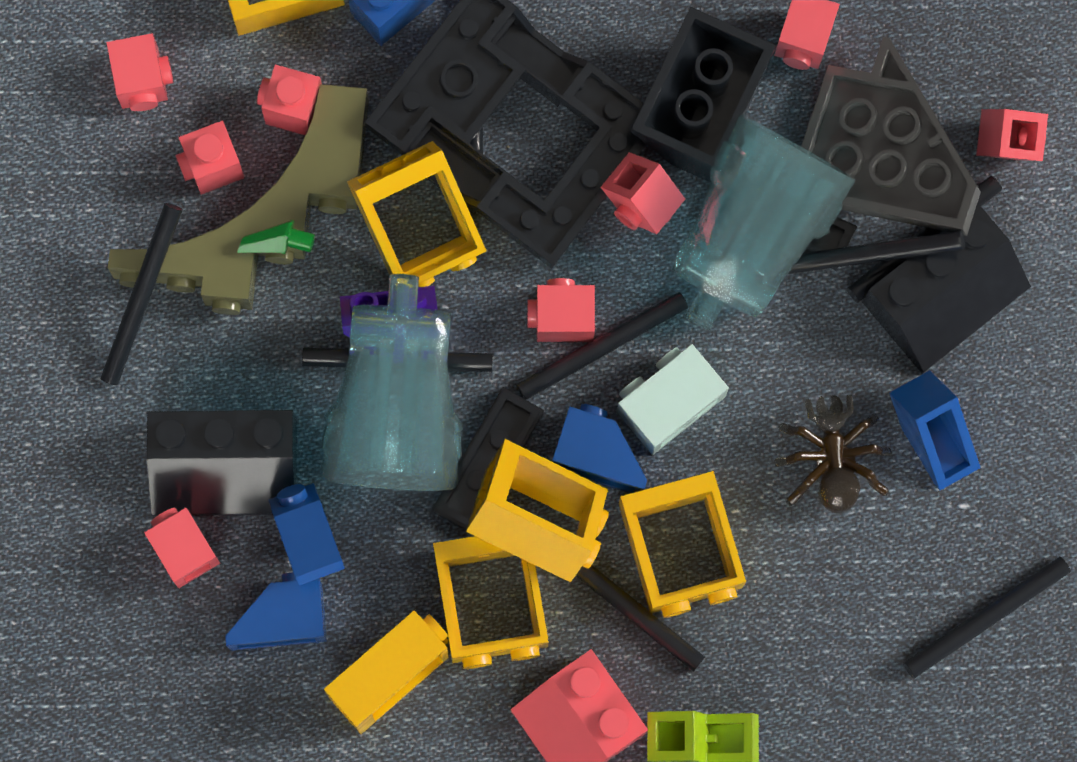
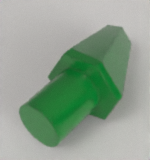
[237,220,315,254]

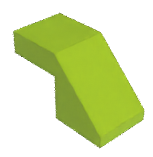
[647,711,759,762]

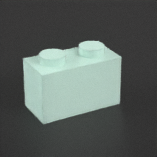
[616,344,729,456]

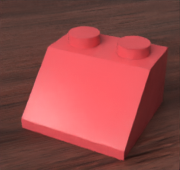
[510,649,648,762]

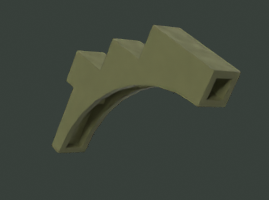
[108,84,369,315]

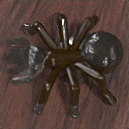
[774,395,892,513]

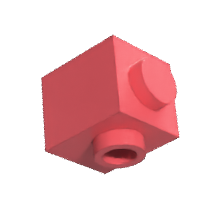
[774,0,840,70]
[106,33,174,111]
[257,65,322,135]
[976,109,1048,161]
[175,120,244,195]
[601,152,686,234]
[527,278,595,342]
[144,508,221,588]

